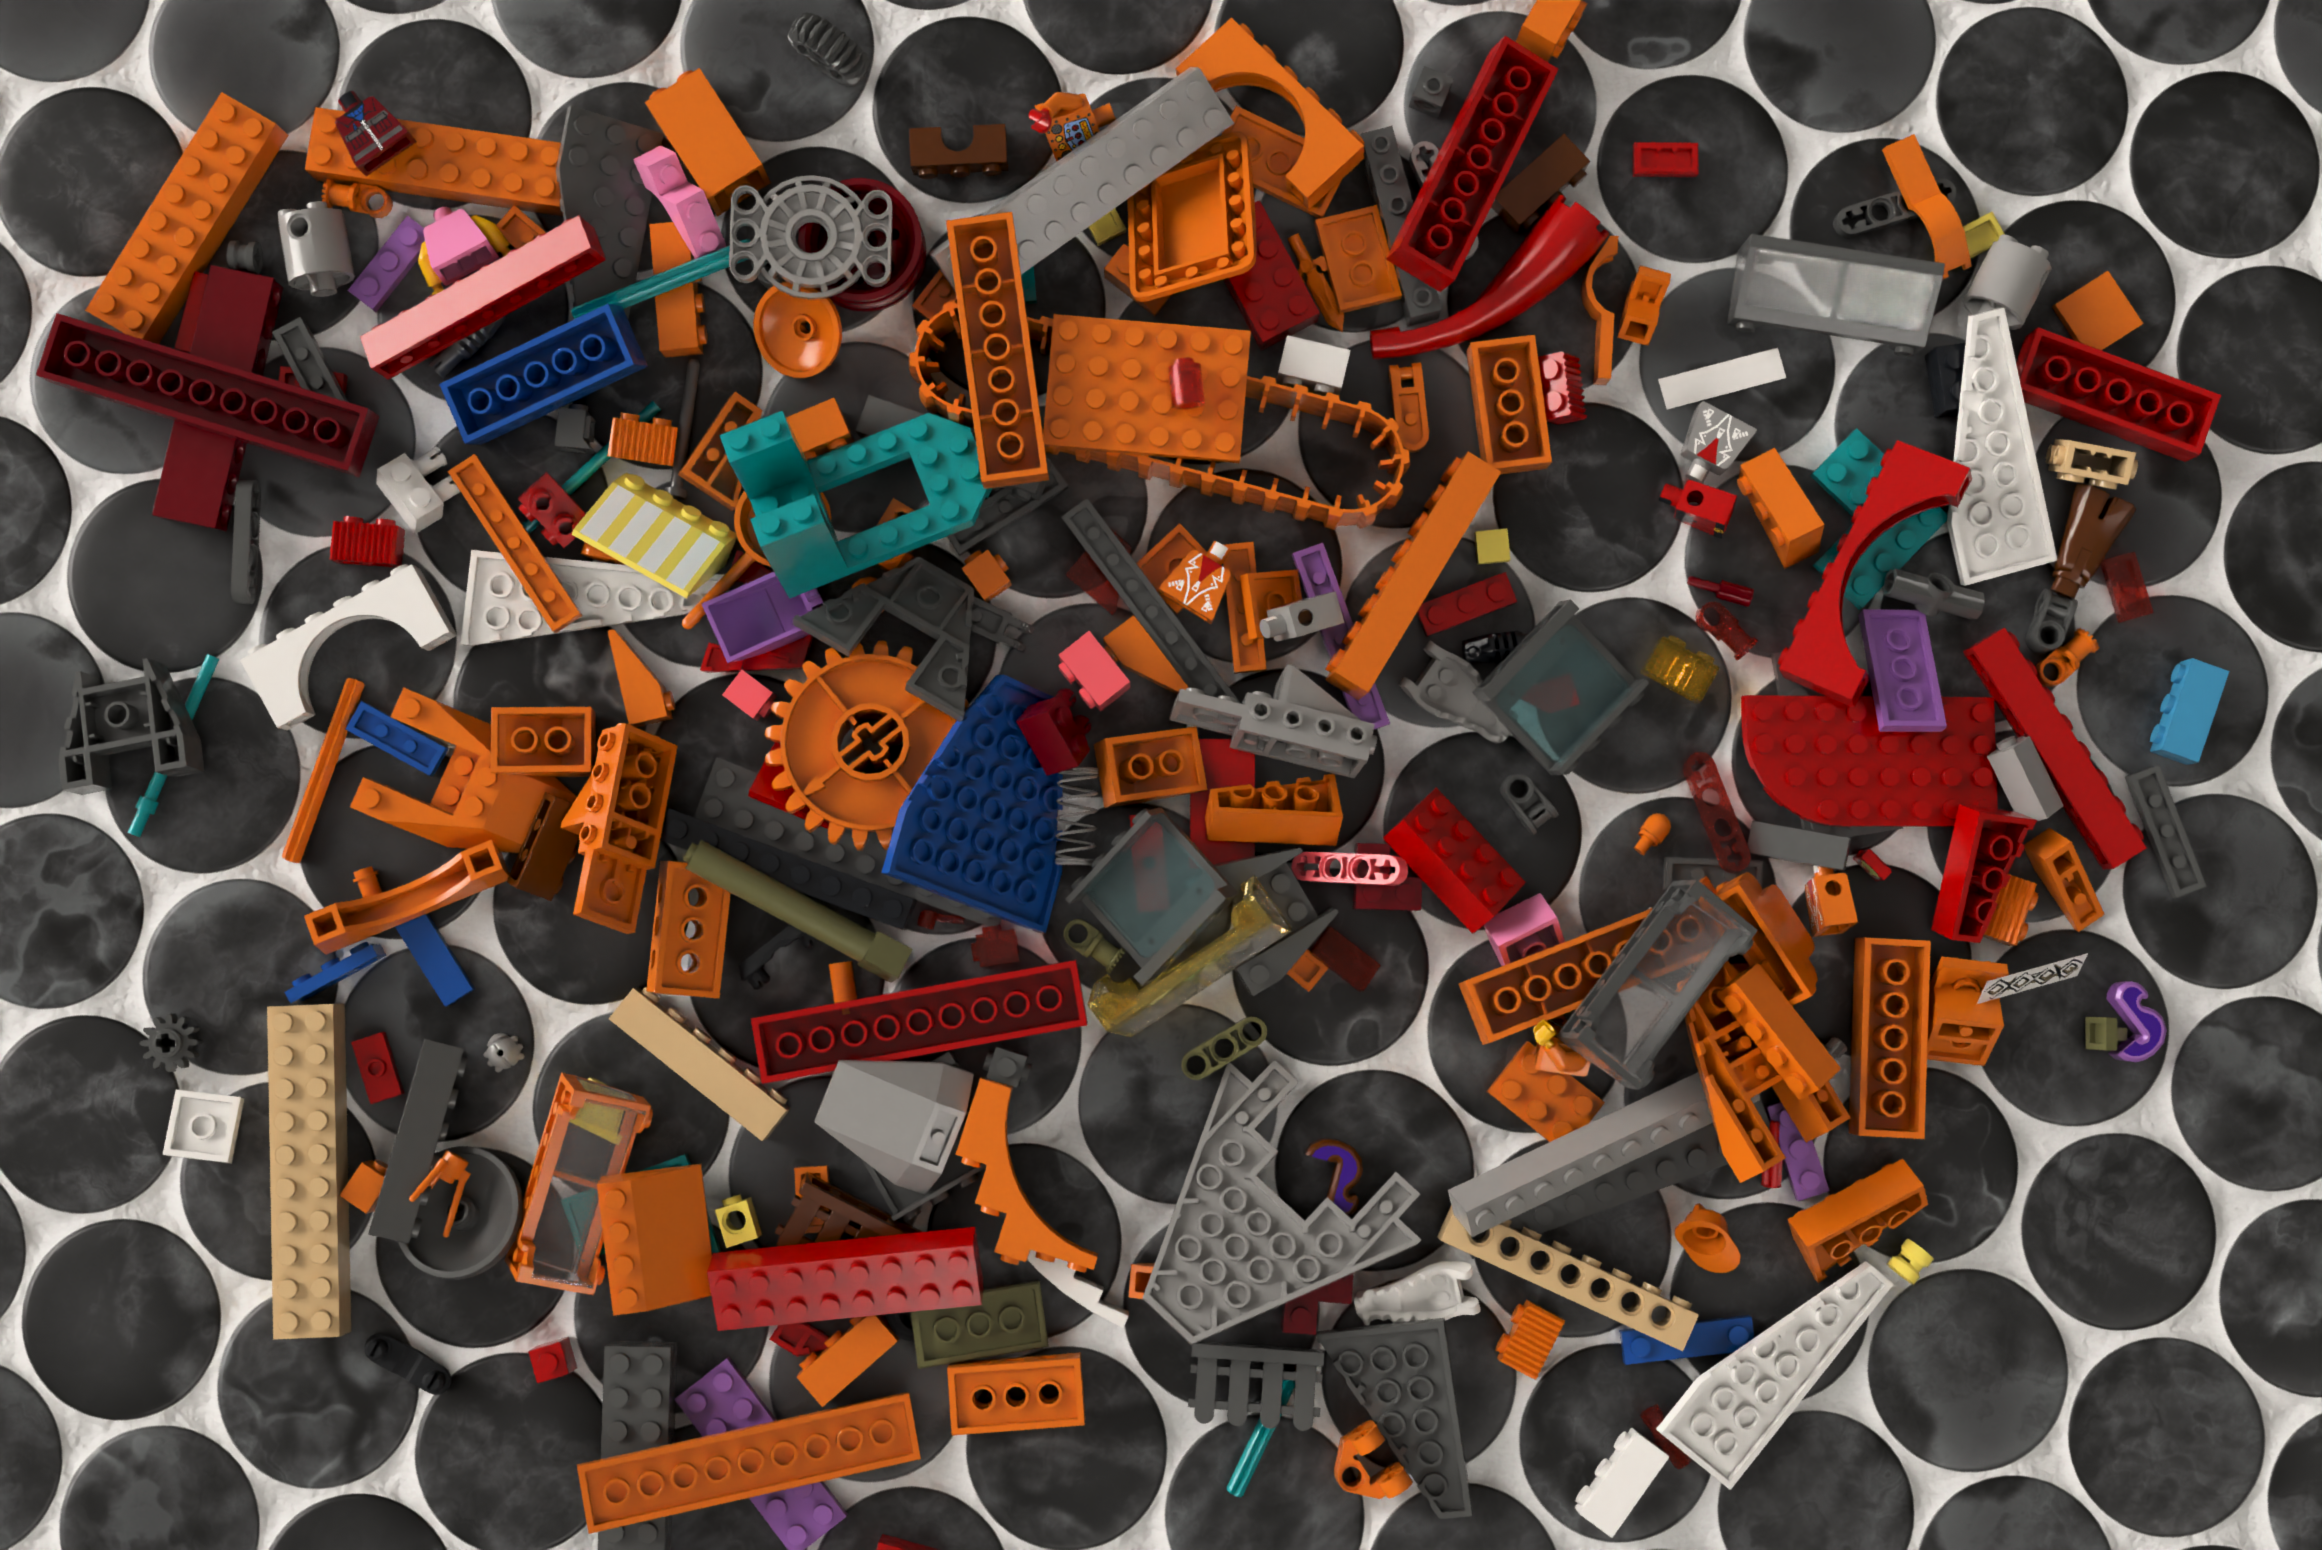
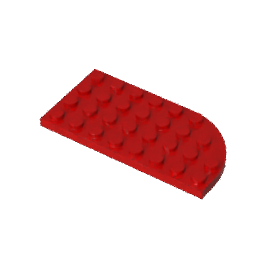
[1741,695,1998,827]

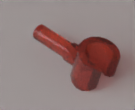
[917,910,965,930]

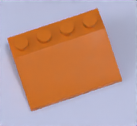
[597,1164,713,1316]

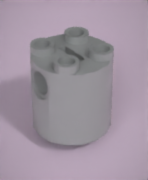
[277,201,355,297]
[1962,235,2052,330]

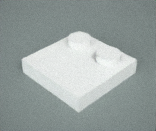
[163,1089,244,1164]

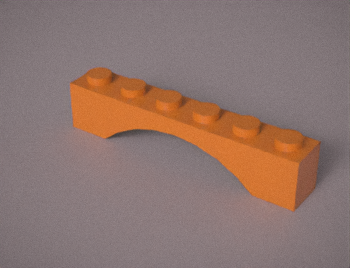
[304,839,510,955]

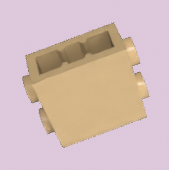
[2046,439,2138,490]

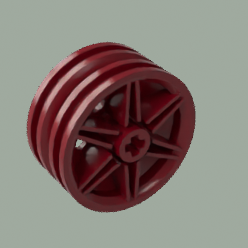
[798,178,927,312]

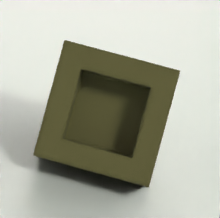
[2085,1017,2127,1051]

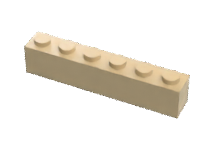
[609,987,791,1141]

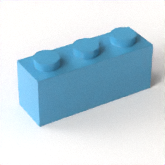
[2150,658,2230,765]

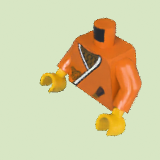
[1533,1015,1613,1077]

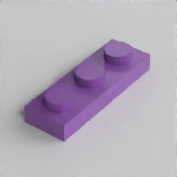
[347,216,425,312]
[1764,1101,1830,1201]

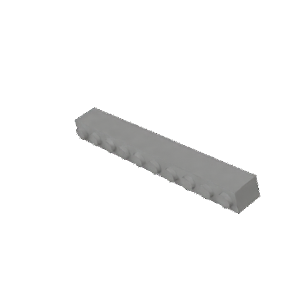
[1448,1072,1760,1237]

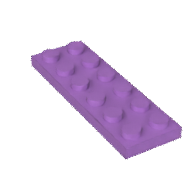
[674,1357,848,1550]

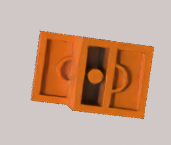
[1927,957,2009,1066]

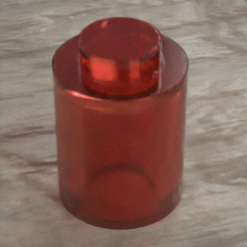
[1168,357,1205,410]

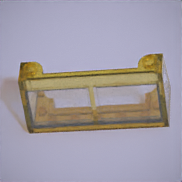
[1087,875,1292,1038]

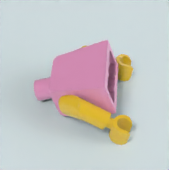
[418,207,511,295]

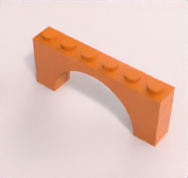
[1175,17,1365,210]

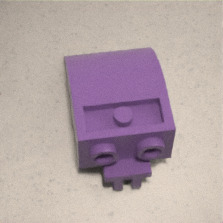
[702,572,823,663]

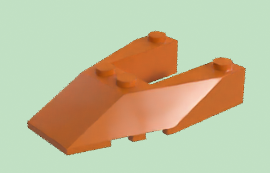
[350,687,577,853]
[1676,961,1851,1183]

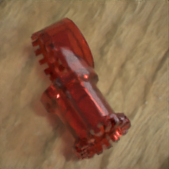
[1695,601,1758,661]

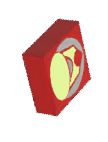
[1852,849,1892,881]

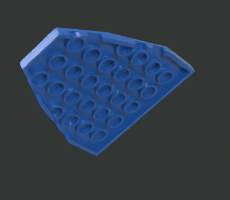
[881,674,1063,933]

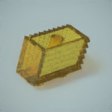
[1640,635,1720,704]

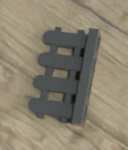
[1188,1341,1324,1431]

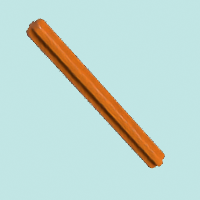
[282,678,365,863]

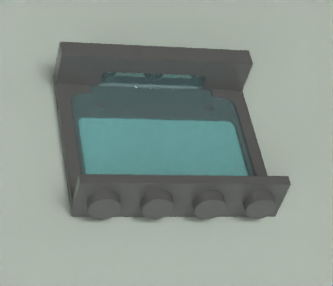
[1472,599,1649,775]
[1065,807,1239,986]

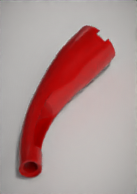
[1370,195,1609,360]

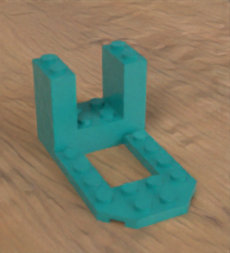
[719,411,993,599]

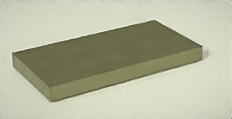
[910,1280,1049,1369]

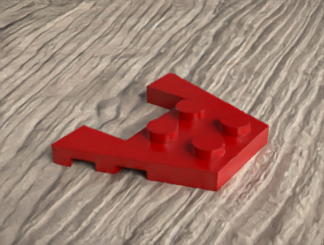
[700,550,821,673]

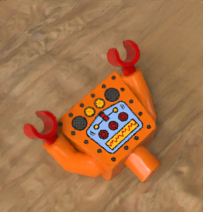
[1029,92,1116,162]

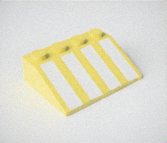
[571,472,737,598]

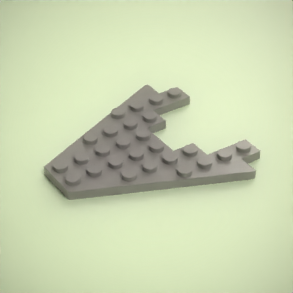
[1142,1060,1421,1345]

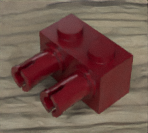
[1016,688,1092,776]

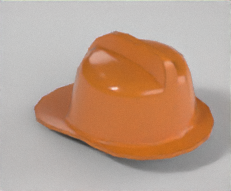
[1675,1203,1741,1273]

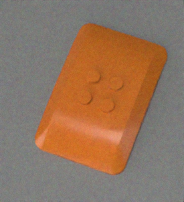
[1127,132,1256,302]

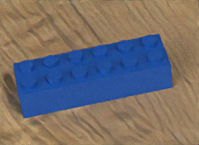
[439,303,648,445]

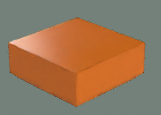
[1286,949,1329,992]

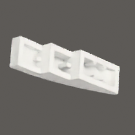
[1028,1250,1129,1328]

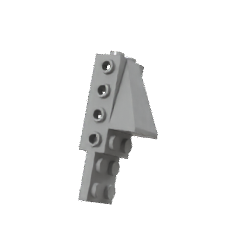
[1169,664,1377,779]

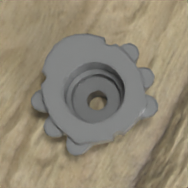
[483,1033,525,1073]

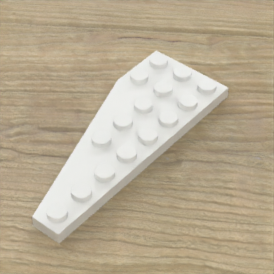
[1947,308,2057,586]
[1656,1261,1894,1490]

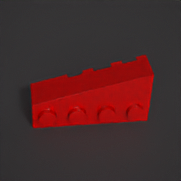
[1931,804,2037,943]

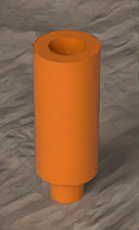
[829,961,857,1015]

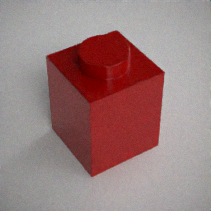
[528,1336,577,1383]

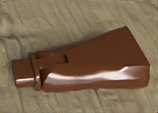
[2050,484,2136,599]

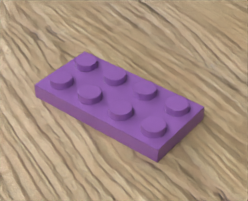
[1858,609,1947,732]

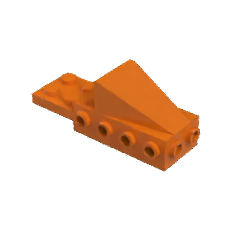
[560,723,678,934]

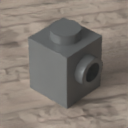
[983,1046,1032,1088]

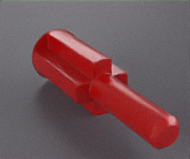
[1761,1120,1783,1188]

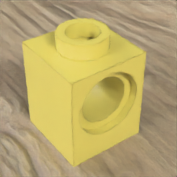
[715,1194,762,1248]

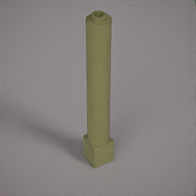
[682,840,913,983]

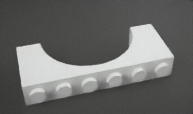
[240,564,457,731]

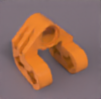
[1334,1420,1413,1499]

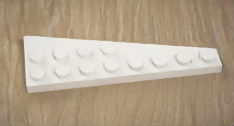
[460,550,729,646]

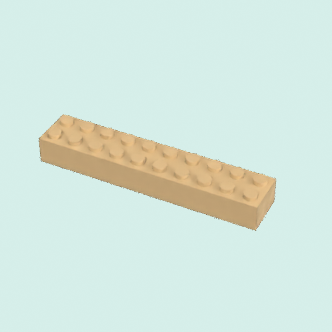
[267,1003,351,1340]

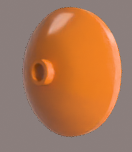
[753,281,842,378]

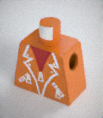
[1159,541,1232,624]
[1805,866,1858,937]

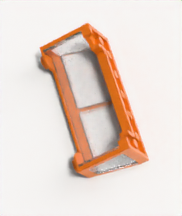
[505,1072,653,1295]

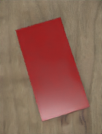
[1190,739,1255,868]

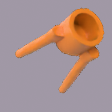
[409,1150,471,1238]

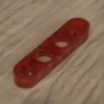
[1683,752,1751,874]

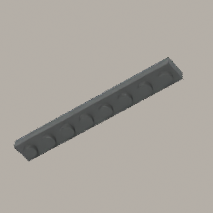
[1061,498,1240,703]

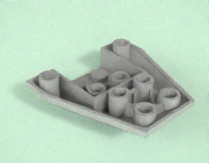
[814,1060,974,1195]

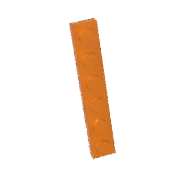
[447,454,583,633]

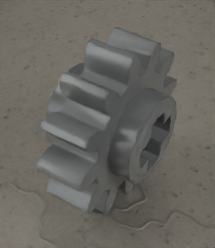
[140,1013,203,1072]

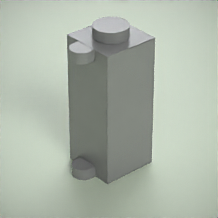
[1987,736,2064,821]

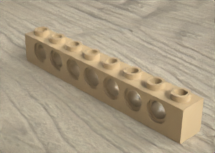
[1437,1205,1699,1351]

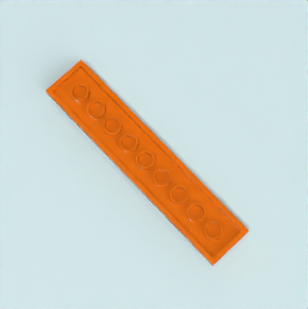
[577,1392,921,1534]

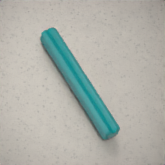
[1227,1380,1295,1497]

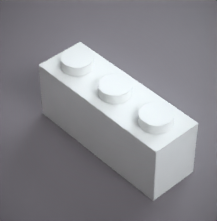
[1575,1427,1670,1538]

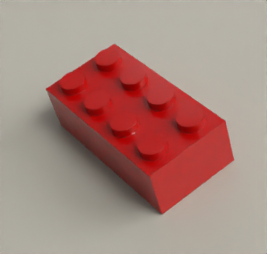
[1223,200,1320,351]
[1383,787,1526,934]

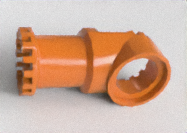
[321,179,393,218]
[2035,628,2100,687]

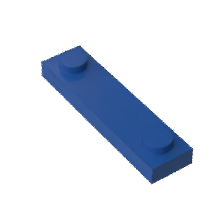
[1619,1315,1754,1365]

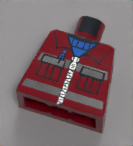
[335,91,417,177]

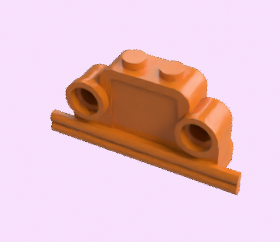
[1700,872,1818,1006]

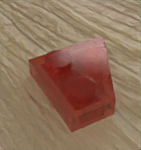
[1065,527,1132,615]

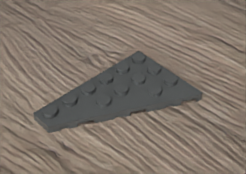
[1316,1318,1473,1519]

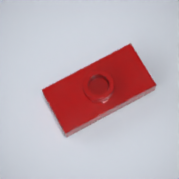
[1633,142,1699,177]
[351,1032,405,1105]

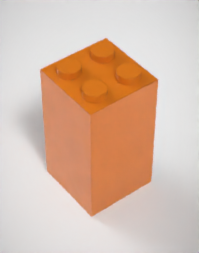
[645,68,771,217]

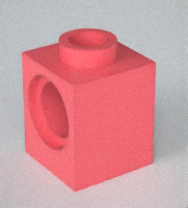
[722,670,777,721]

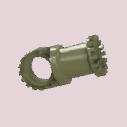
[1064,919,1126,974]

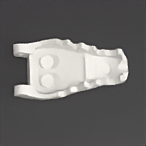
[1354,1261,1481,1325]

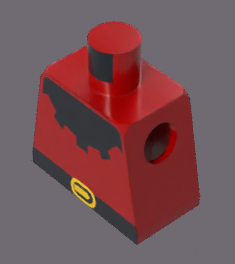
[1659,480,1737,539]

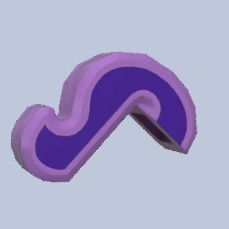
[2106,981,2167,1062]

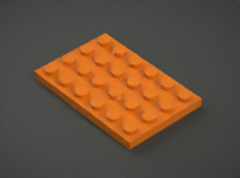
[1043,314,1251,463]

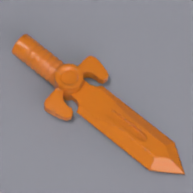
[1287,233,1344,332]

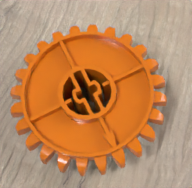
[764,640,969,851]

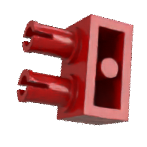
[518,472,586,548]

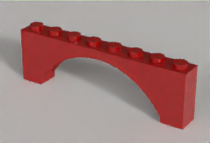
[1778,440,1972,708]

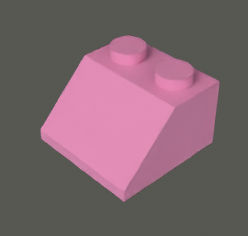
[1484,893,1565,966]

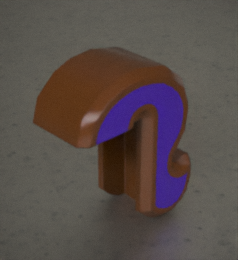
[1304,1138,1363,1217]

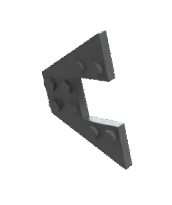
[793,557,974,722]

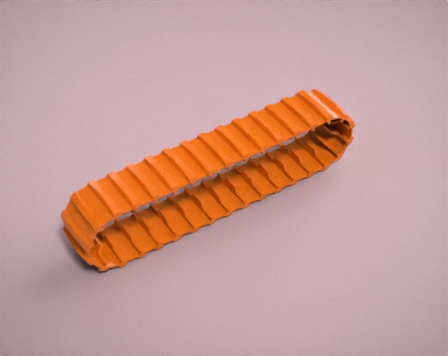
[909,300,1410,530]

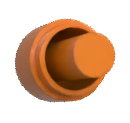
[1634,813,1671,855]

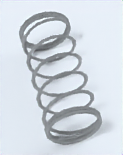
[1055,767,1099,866]

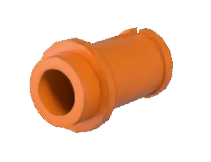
[353,866,383,898]

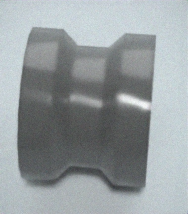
[227,240,263,274]

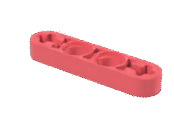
[1291,852,1408,886]

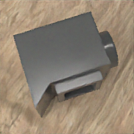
[555,404,596,455]

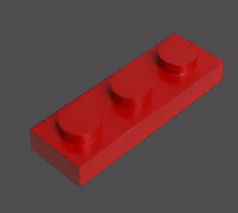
[1417,572,1517,637]

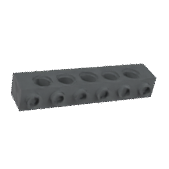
[1361,126,1442,327]

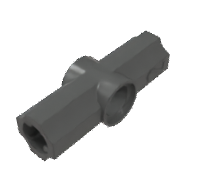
[1882,569,1985,620]

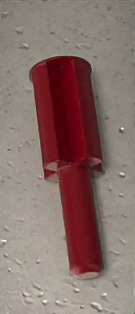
[1687,576,1754,607]

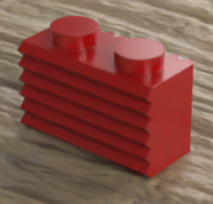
[1538,351,1587,425]
[330,516,405,568]

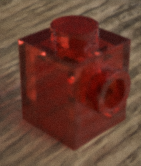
[971,925,1021,968]

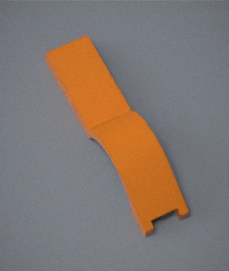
[1882,134,1972,280]
[1580,236,1619,385]

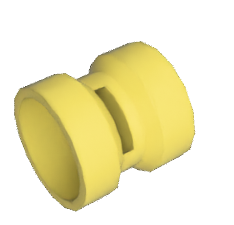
[1887,1238,1934,1285]

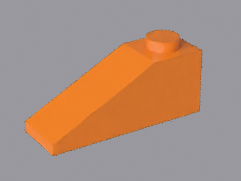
[1103,615,1189,695]
[607,629,675,728]
[2024,828,2105,932]

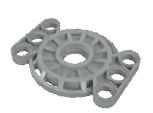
[729,175,893,300]

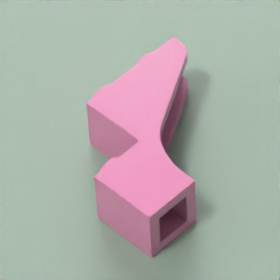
[633,145,727,259]

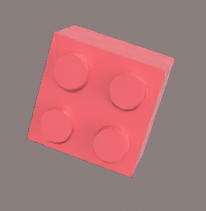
[1058,631,1131,712]

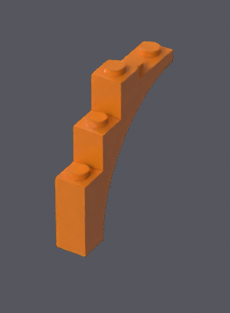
[955,1077,1098,1273]

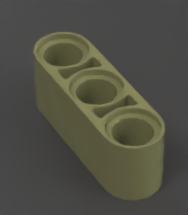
[1181,1016,1267,1080]

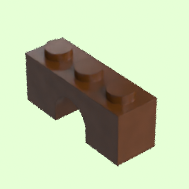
[909,124,1009,179]

